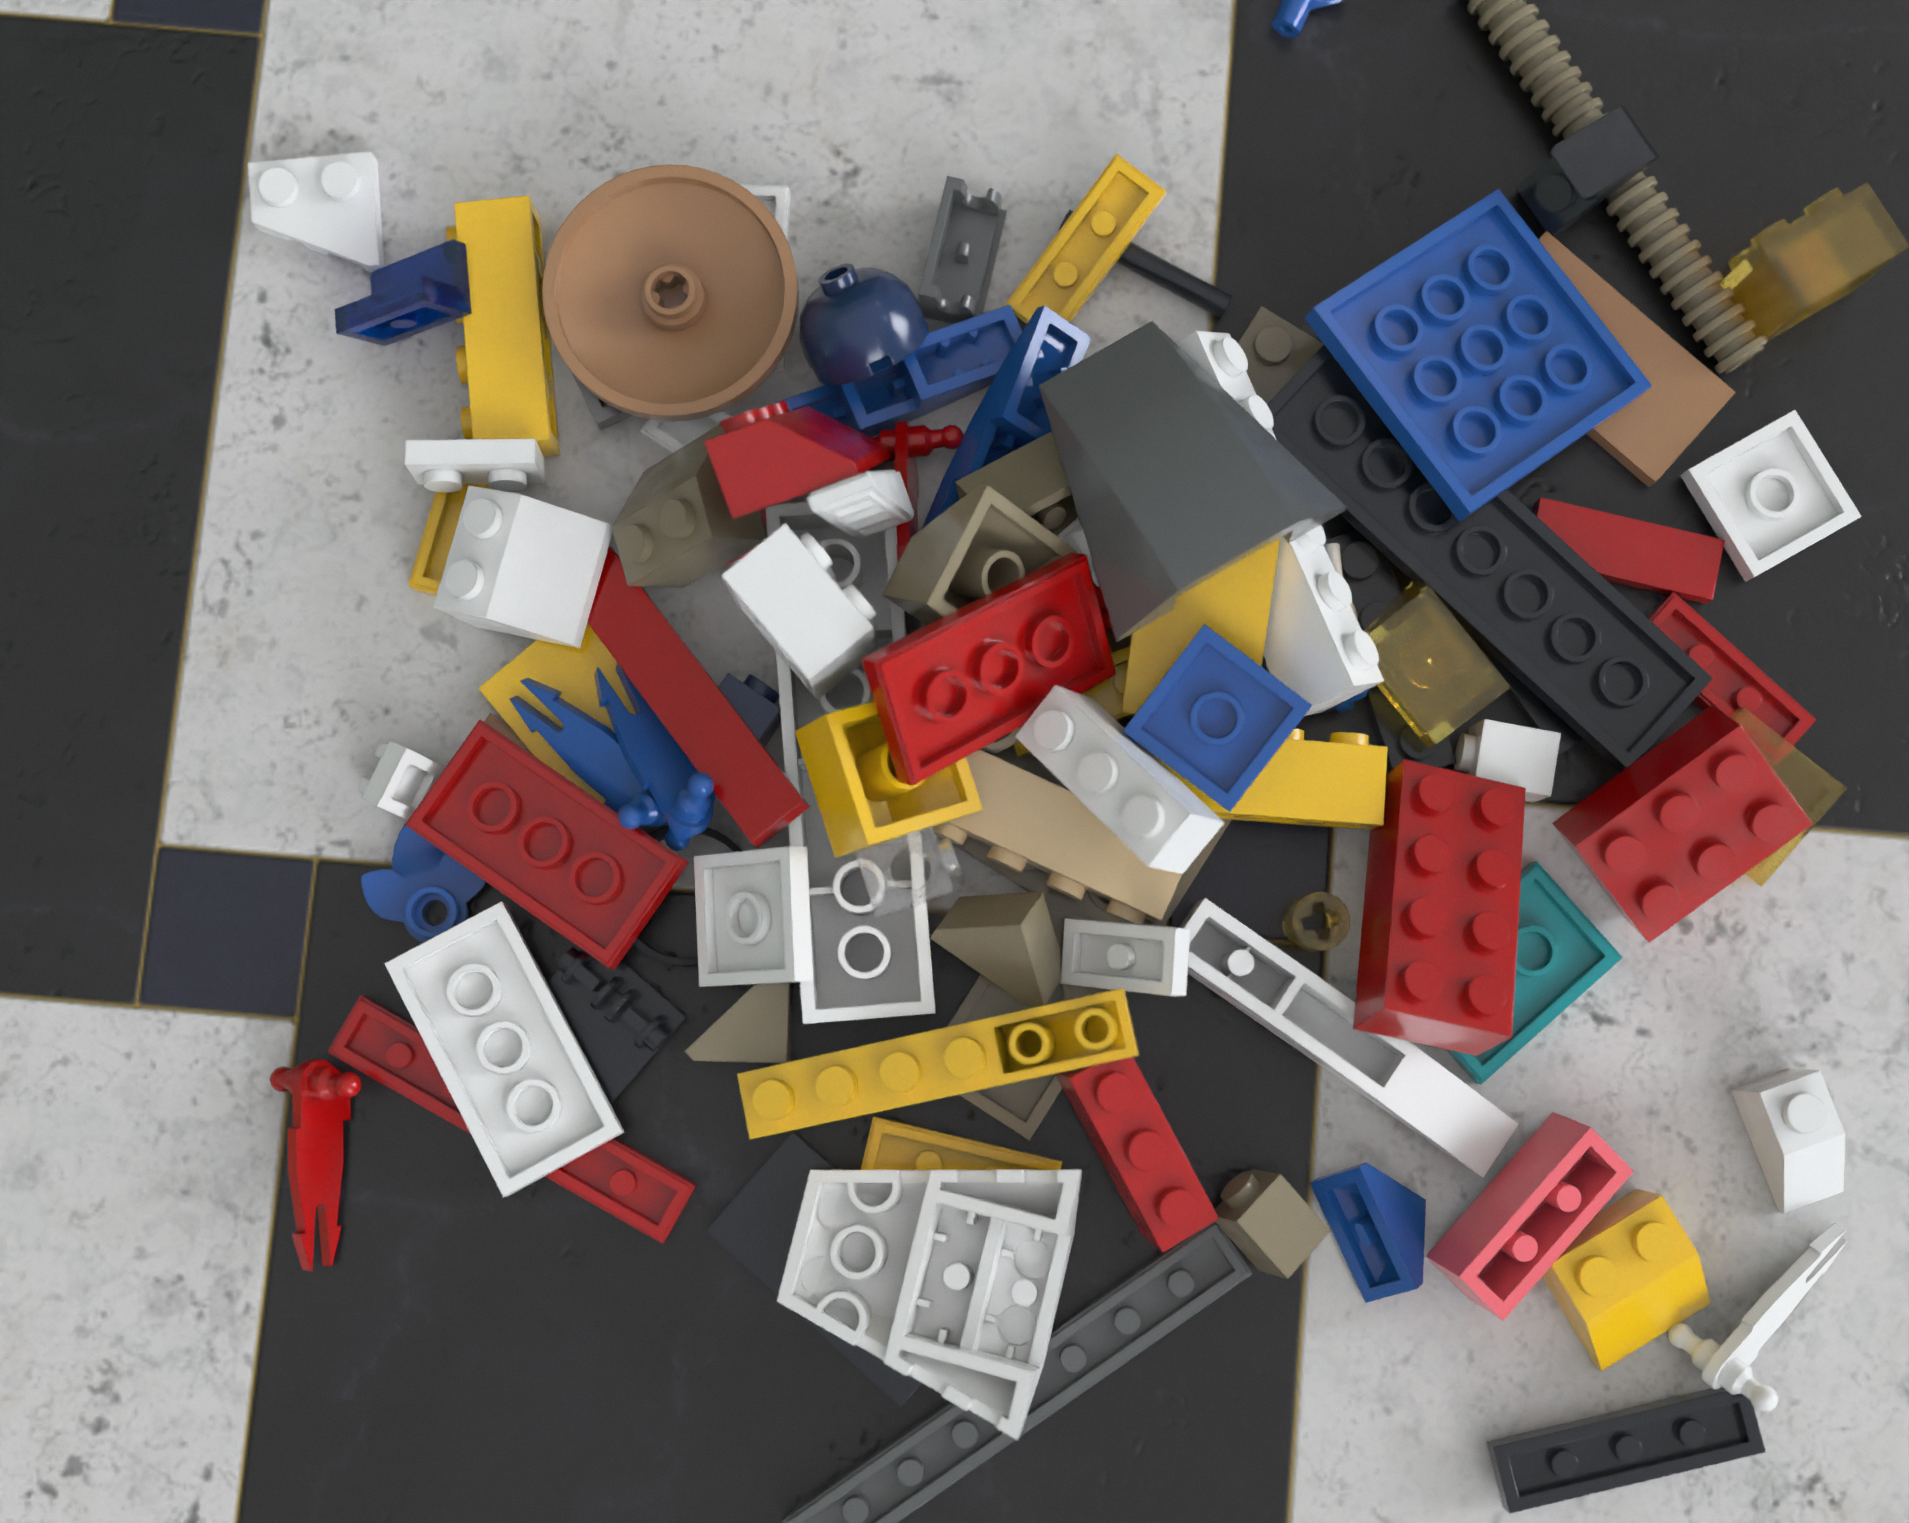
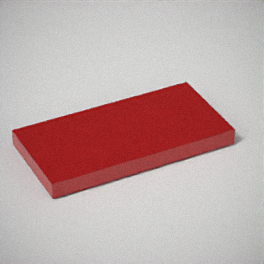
[861,552,1117,786]
[405,720,689,970]

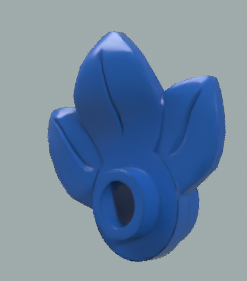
[361,823,486,943]

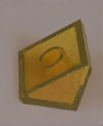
[1364,581,1510,748]

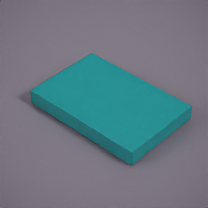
[1445,861,1623,1085]

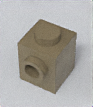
[1215,1169,1331,1279]

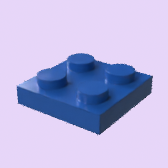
[1123,624,1312,812]

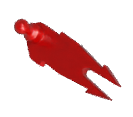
[873,420,964,562]
[270,1059,362,1272]

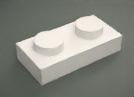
[405,439,545,492]
[1061,918,1190,996]

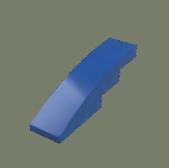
[776,305,1022,438]
[922,305,1091,528]

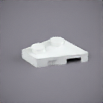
[248,151,385,274]

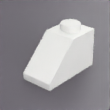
[1731,1068,1845,1214]

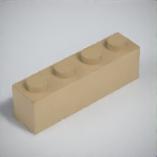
[927,749,1182,924]

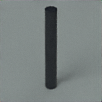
[1059,210,1233,318]

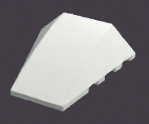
[777,1170,1082,1440]

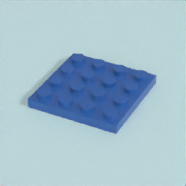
[1305,189,1652,522]

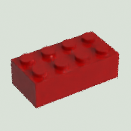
[1353,759,1526,1056]

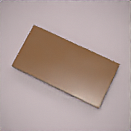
[1539,231,1736,487]

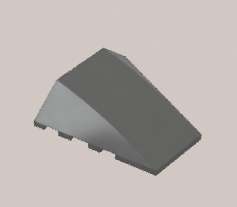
[1039,321,1347,642]

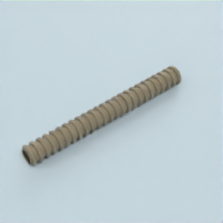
[1467,0,1767,374]

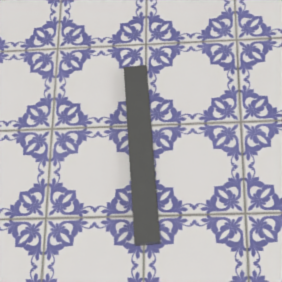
[782,1222,1253,1523]

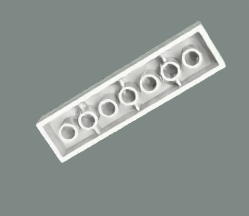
[766,502,936,1024]

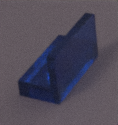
[334,239,472,346]

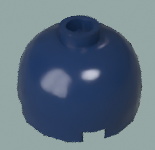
[799,264,929,385]

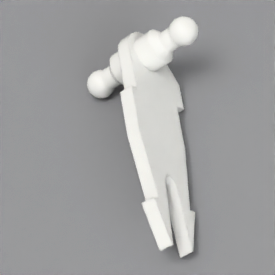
[1668,1223,1847,1412]

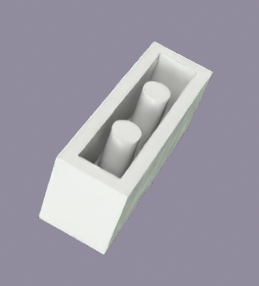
[1015,685,1225,874]

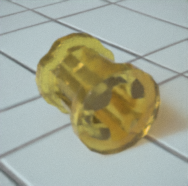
[1283,892,1350,952]

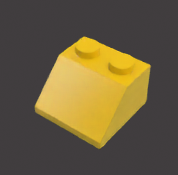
[795,701,983,858]
[1542,1189,1711,1371]

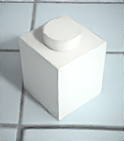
[1454,719,1561,803]

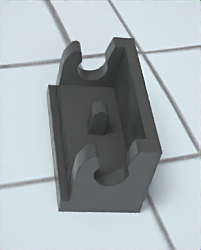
[918,176,1007,324]

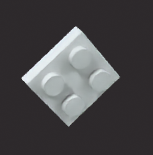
[1680,410,1862,582]
[694,846,813,987]

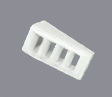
[807,470,914,538]

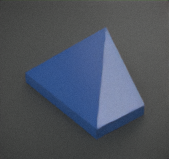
[1310,1162,1426,1303]

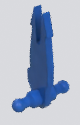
[594,663,716,851]
[510,678,667,829]

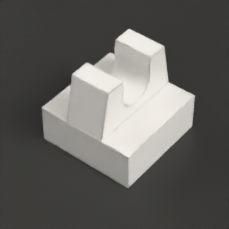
[357,741,445,820]

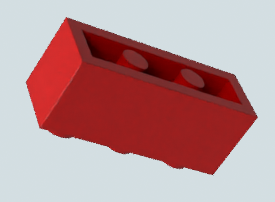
[1055,1057,1219,1253]

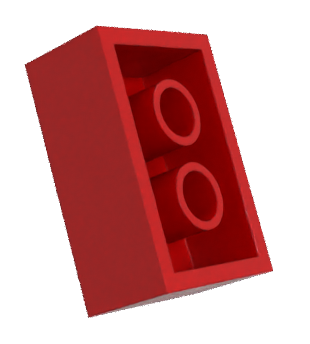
[1552,705,1813,943]

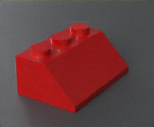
[704,400,892,519]

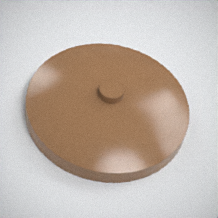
[542,164,799,422]

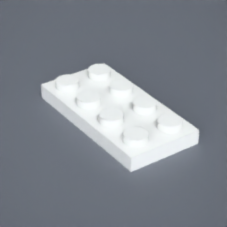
[384,901,625,1197]

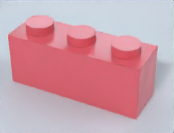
[1425,1112,1634,1321]

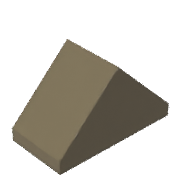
[930,891,1062,1009]
[685,982,794,1063]

